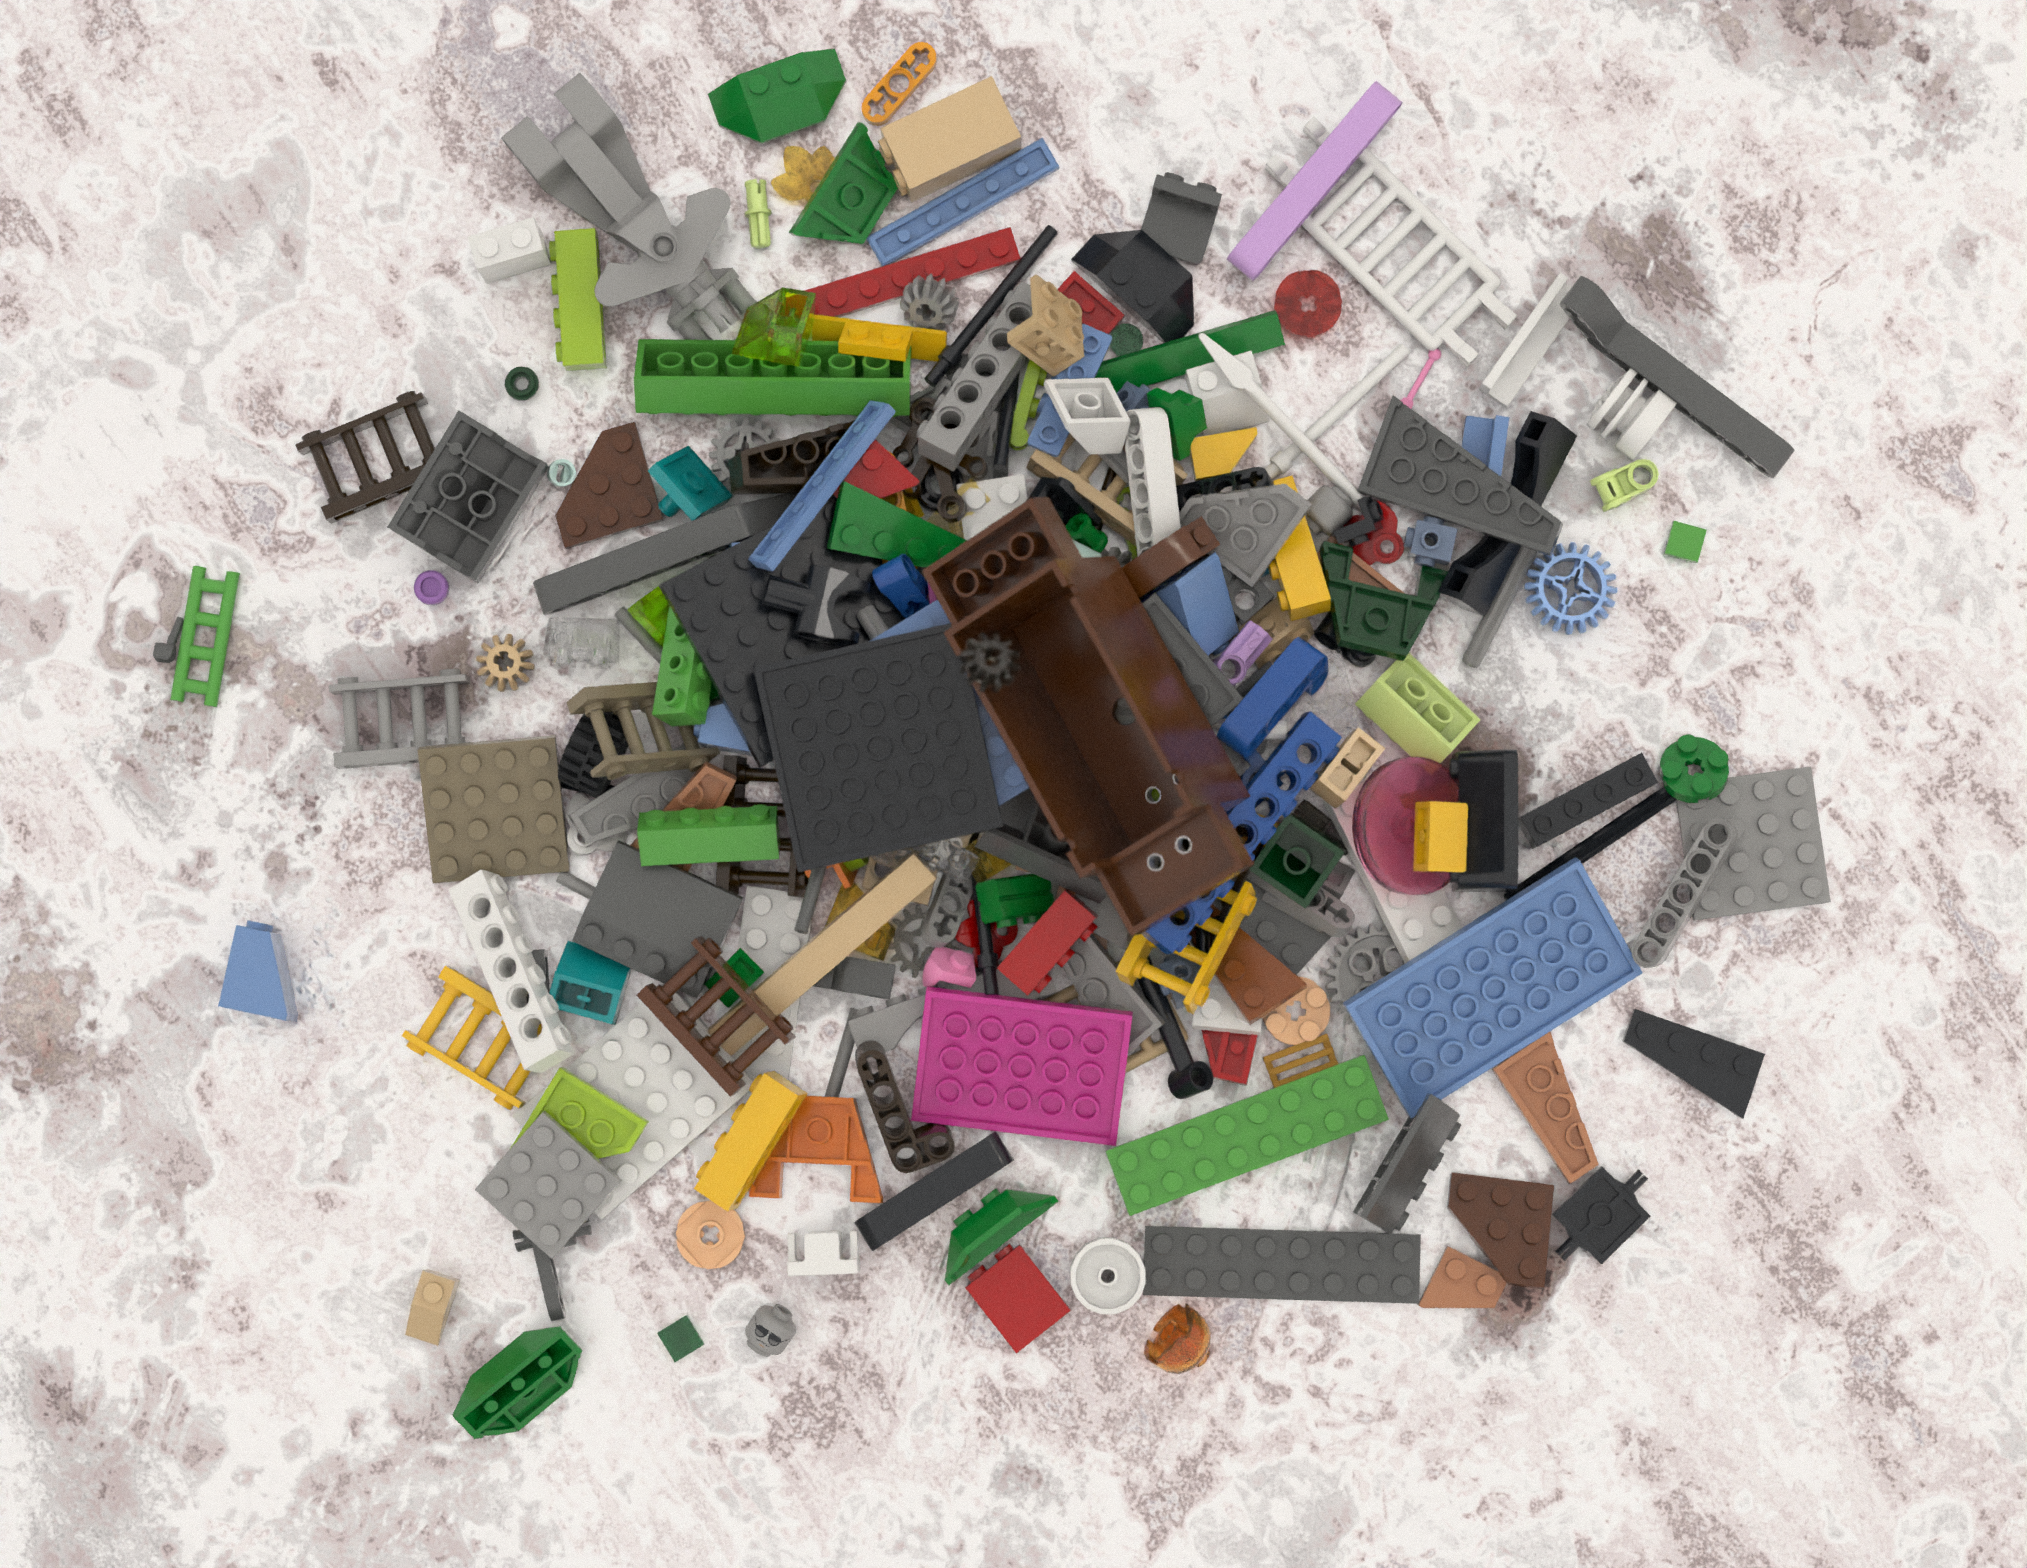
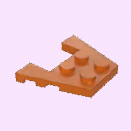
[749,1096,883,1203]

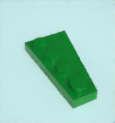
[827,481,967,568]

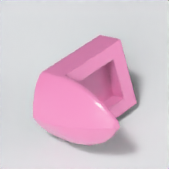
[922,947,976,988]

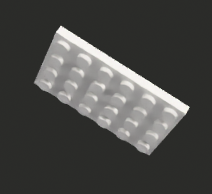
[512,983,754,1220]

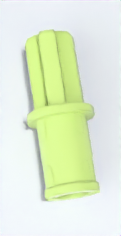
[744,179,772,249]

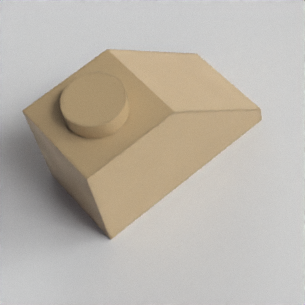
[405,1269,460,1346]

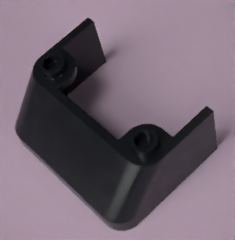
[1449,749,1518,892]

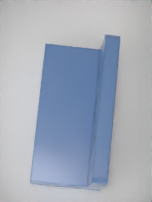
[1461,415,1510,476]

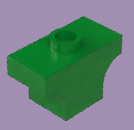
[1146,387,1207,461]

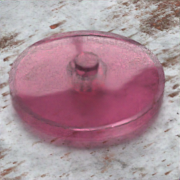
[1352,757,1458,895]

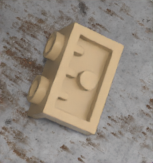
[1232,597,1314,669]

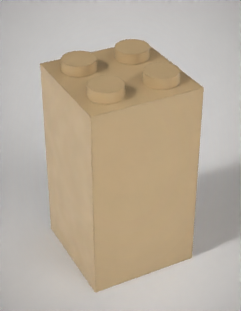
[878,76,1021,203]

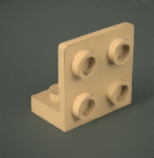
[1007,274,1084,377]

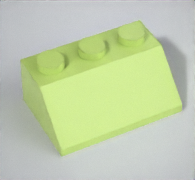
[1355,653,1481,774]

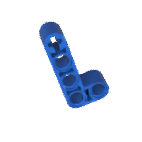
[1217,637,1329,758]

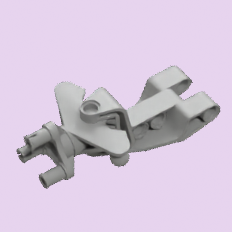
[501,72,757,340]

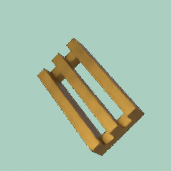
[1262,1034,1339,1088]

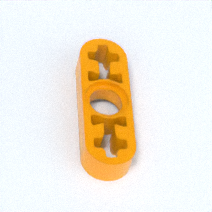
[861,42,937,126]

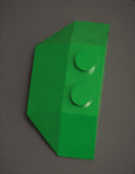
[708,49,846,144]
[945,1188,1059,1285]
[452,1326,582,1439]

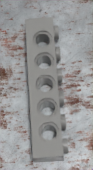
[916,281,1032,471]

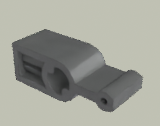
[813,957,896,1000]

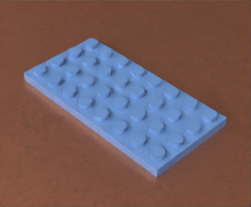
[1343,857,1643,1119]

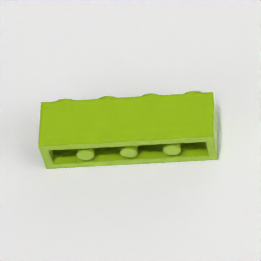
[549,228,607,371]

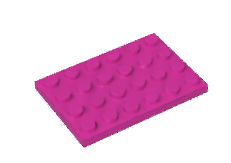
[911,986,1133,1146]

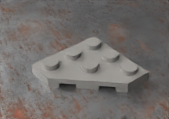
[1179,484,1313,587]

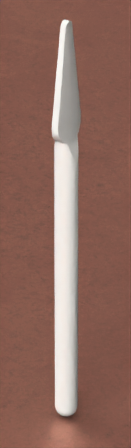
[1198,333,1364,513]

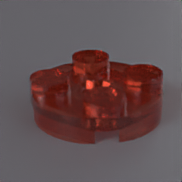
[1274,270,1342,339]

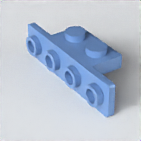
[1028,324,1112,457]

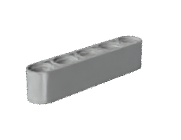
[1632,818,1738,968]

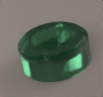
[1110,323,1143,357]

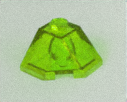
[627,586,670,648]

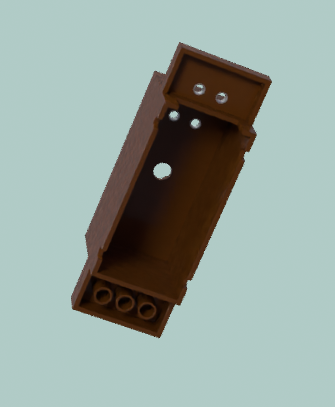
[922,497,1254,936]

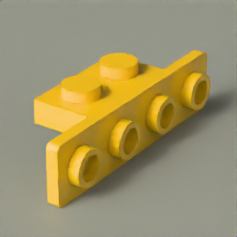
[812,315,947,362]

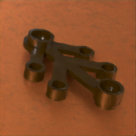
[892,397,988,523]

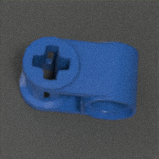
[872,553,930,618]

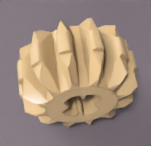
[476,634,535,692]

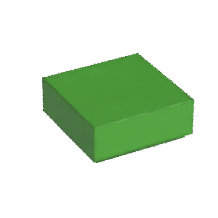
[1664,521,1707,563]

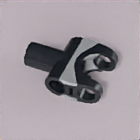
[762,565,871,645]

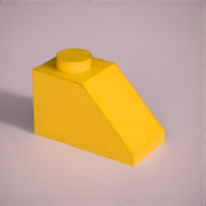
[1190,427,1258,481]

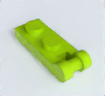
[1010,359,1048,451]

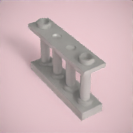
[329,669,470,769]

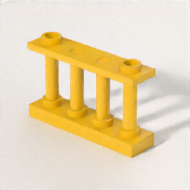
[1115,881,1257,1014]
[402,965,542,1110]

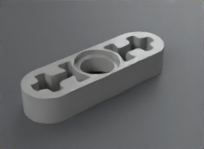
[921,858,973,948]

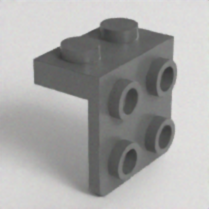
[1141,172,1222,264]

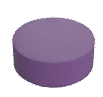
[414,570,449,605]

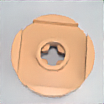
[1262,976,1330,1045]
[676,1200,745,1269]

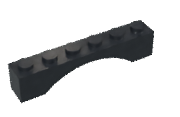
[1438,411,1577,617]

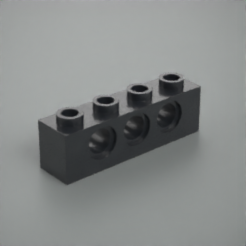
[1518,753,1658,849]

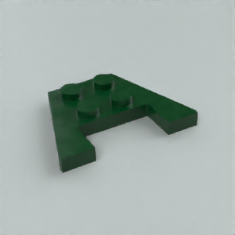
[1320,541,1448,661]

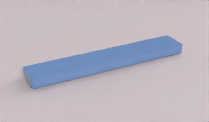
[866,137,1059,266]
[749,401,896,571]

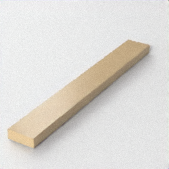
[707,851,937,1056]

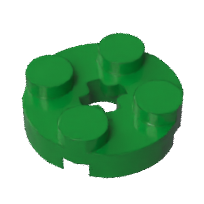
[1659,734,1729,803]

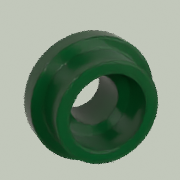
[505,366,539,401]

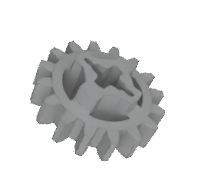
[709,417,780,488]

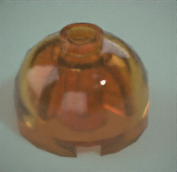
[1144,1303,1211,1374]

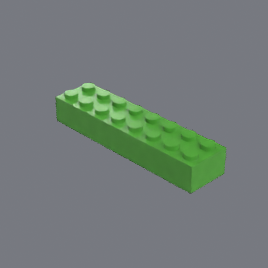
[634,339,912,417]
[1105,1055,1389,1216]

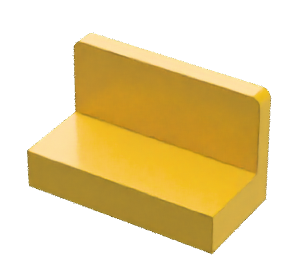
[1413,801,1468,873]

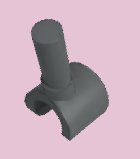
[153,617,184,663]

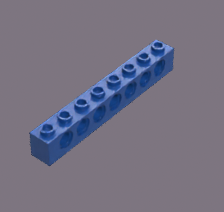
[1142,711,1342,954]

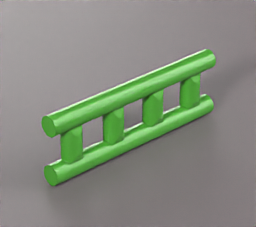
[170,566,240,707]

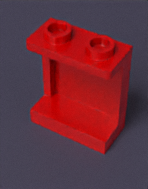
[965,1244,1071,1354]

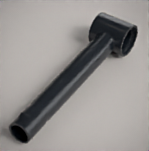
[1125,948,1213,1099]

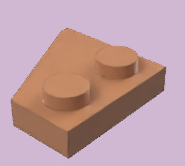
[1417,1246,1507,1308]

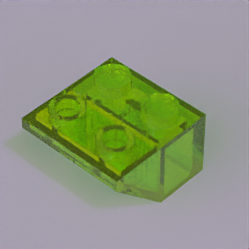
[732,287,816,367]

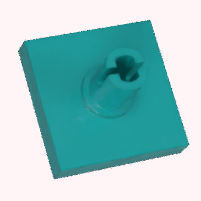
[648,445,733,521]

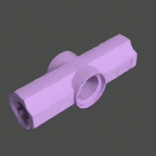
[1213,620,1273,686]

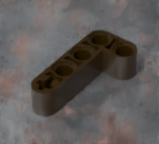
[855,1041,955,1173]

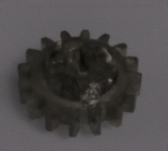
[886,905,960,978]

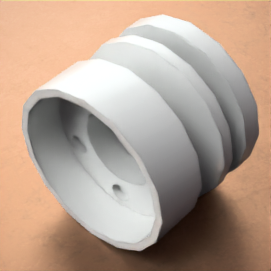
[1587,368,1677,460]

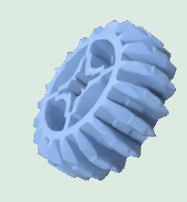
[1524,542,1617,635]

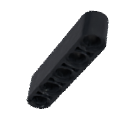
[854,1131,1014,1251]

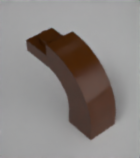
[1122,516,1221,599]

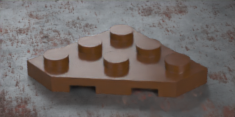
[555,422,664,549]
[1447,1172,1554,1289]

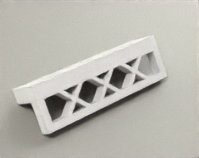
[1478,272,1571,408]

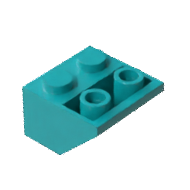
[549,941,631,1025]

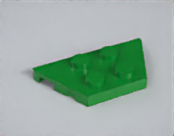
[789,122,898,244]

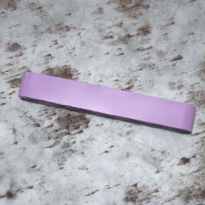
[1227,81,1403,281]

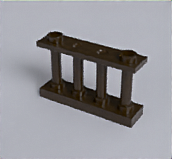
[295,391,435,524]
[716,755,809,898]

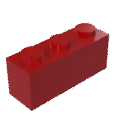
[997,889,1098,996]

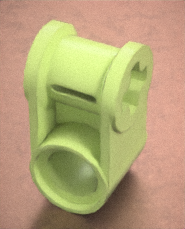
[1590,459,1659,512]

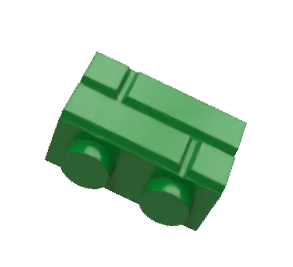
[975,874,1054,929]

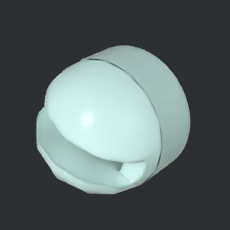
[547,459,576,487]

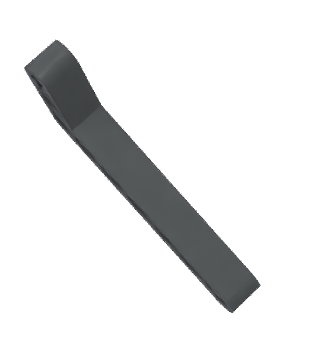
[1560,276,1794,478]
[533,493,798,615]

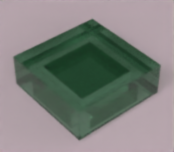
[657,1315,705,1362]

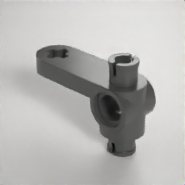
[513,1219,592,1321]

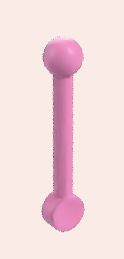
[1401,348,1441,409]

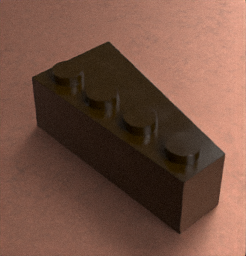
[728,420,855,494]

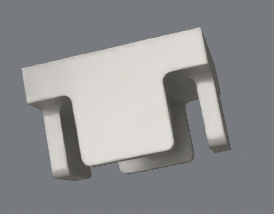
[787,1230,860,1276]

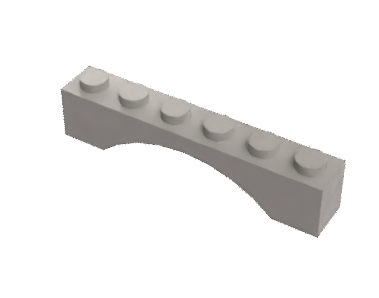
[848,960,1056,1059]

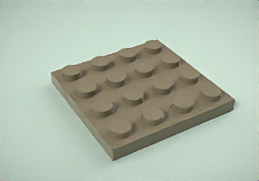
[417,735,570,883]

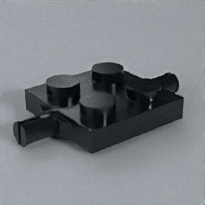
[1552,1166,1651,1264]

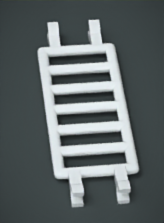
[1265,116,1517,368]

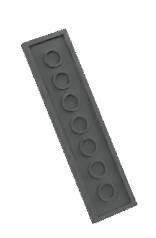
[1143,1226,1421,1304]

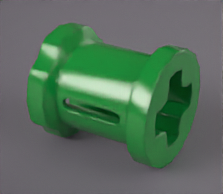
[1065,513,1108,553]

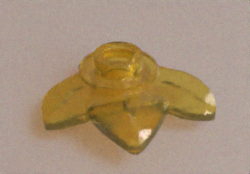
[771,145,834,202]

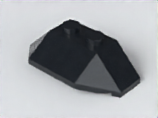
[1071,230,1194,343]

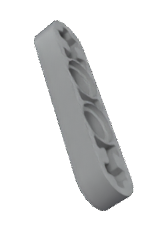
[1247,847,1355,938]

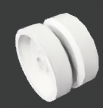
[1070,1237,1146,1314]

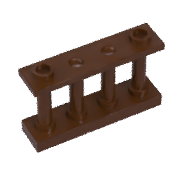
[636,936,796,1097]

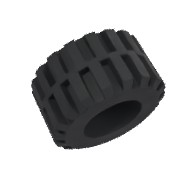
[558,712,628,798]

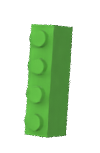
[652,606,712,727]
[637,804,781,866]

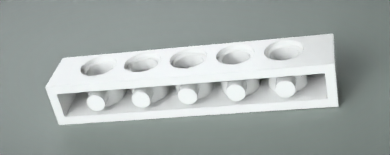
[448,869,574,1073]

